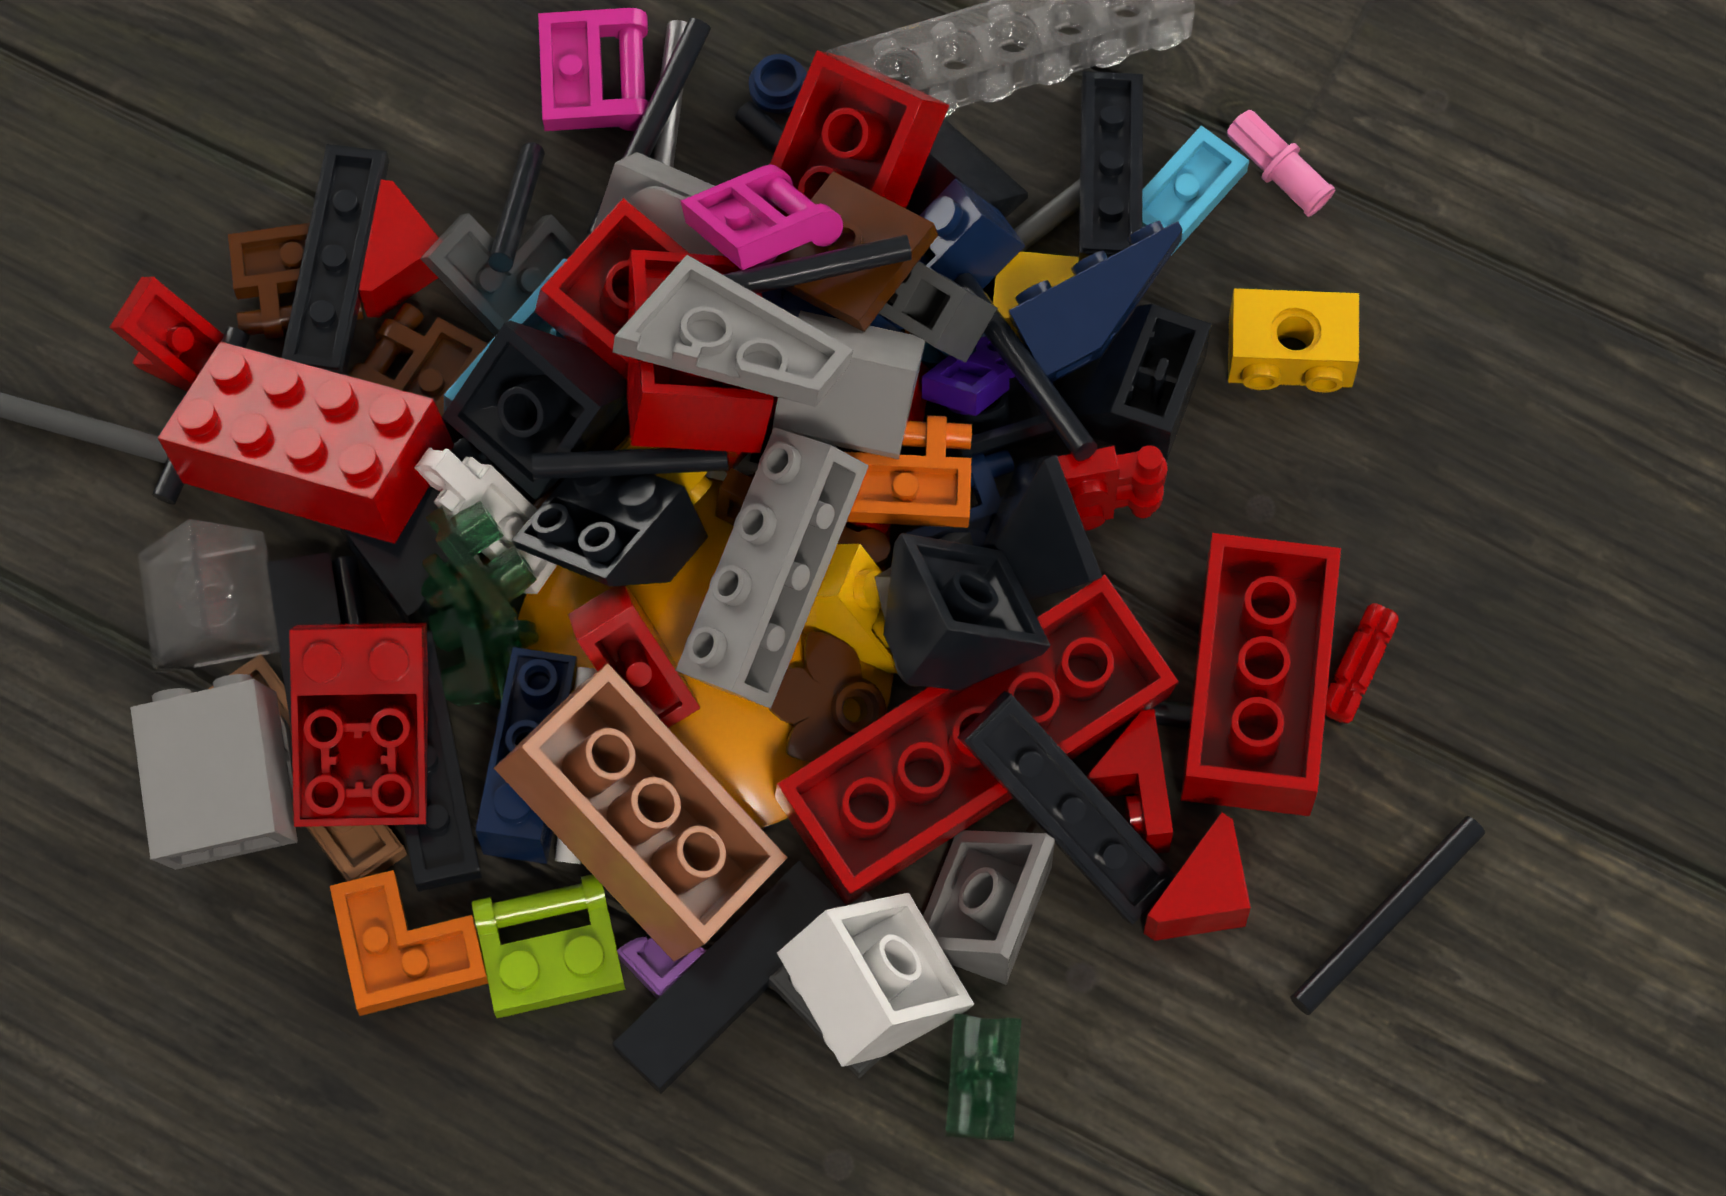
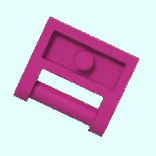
[538,8,649,131]
[681,164,843,270]

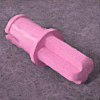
[1227,110,1335,217]

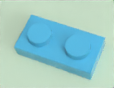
[1142,125,1249,253]

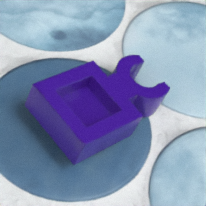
[922,336,1015,416]

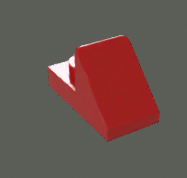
[109,277,224,392]
[1087,709,1173,854]

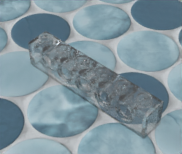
[827,0,1195,117]

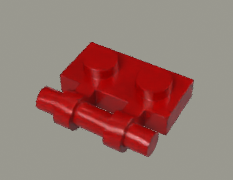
[1057,445,1168,531]

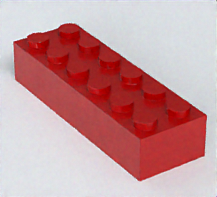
[775,574,1179,906]

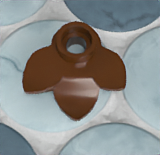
[769,632,886,762]

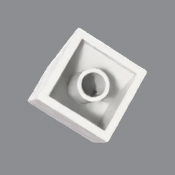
[777,893,974,1067]

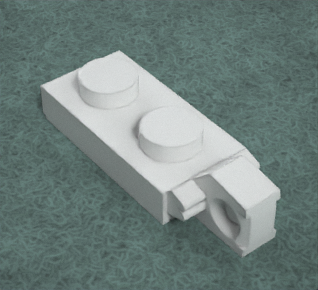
[414,448,557,595]

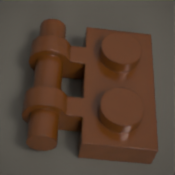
[228,223,364,339]
[347,303,488,425]

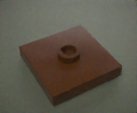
[770,171,938,332]

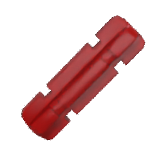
[1325,603,1399,724]

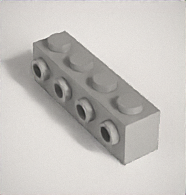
[675,427,869,709]

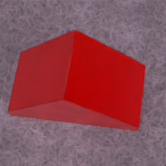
[359,180,439,318]
[1144,812,1251,941]

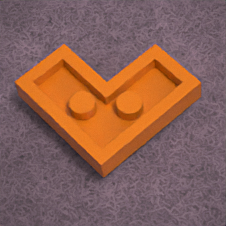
[330,870,488,1016]

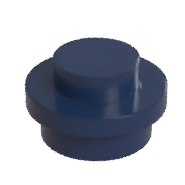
[749,54,807,114]

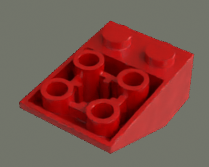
[289,623,428,827]

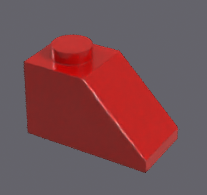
[568,585,701,728]

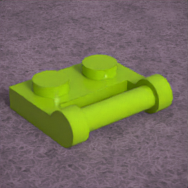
[472,874,625,1018]

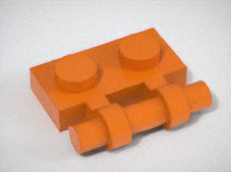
[845,415,972,528]

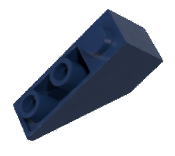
[878,178,1025,330]
[1009,221,1182,382]
[475,647,577,864]

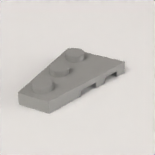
[612,255,853,407]

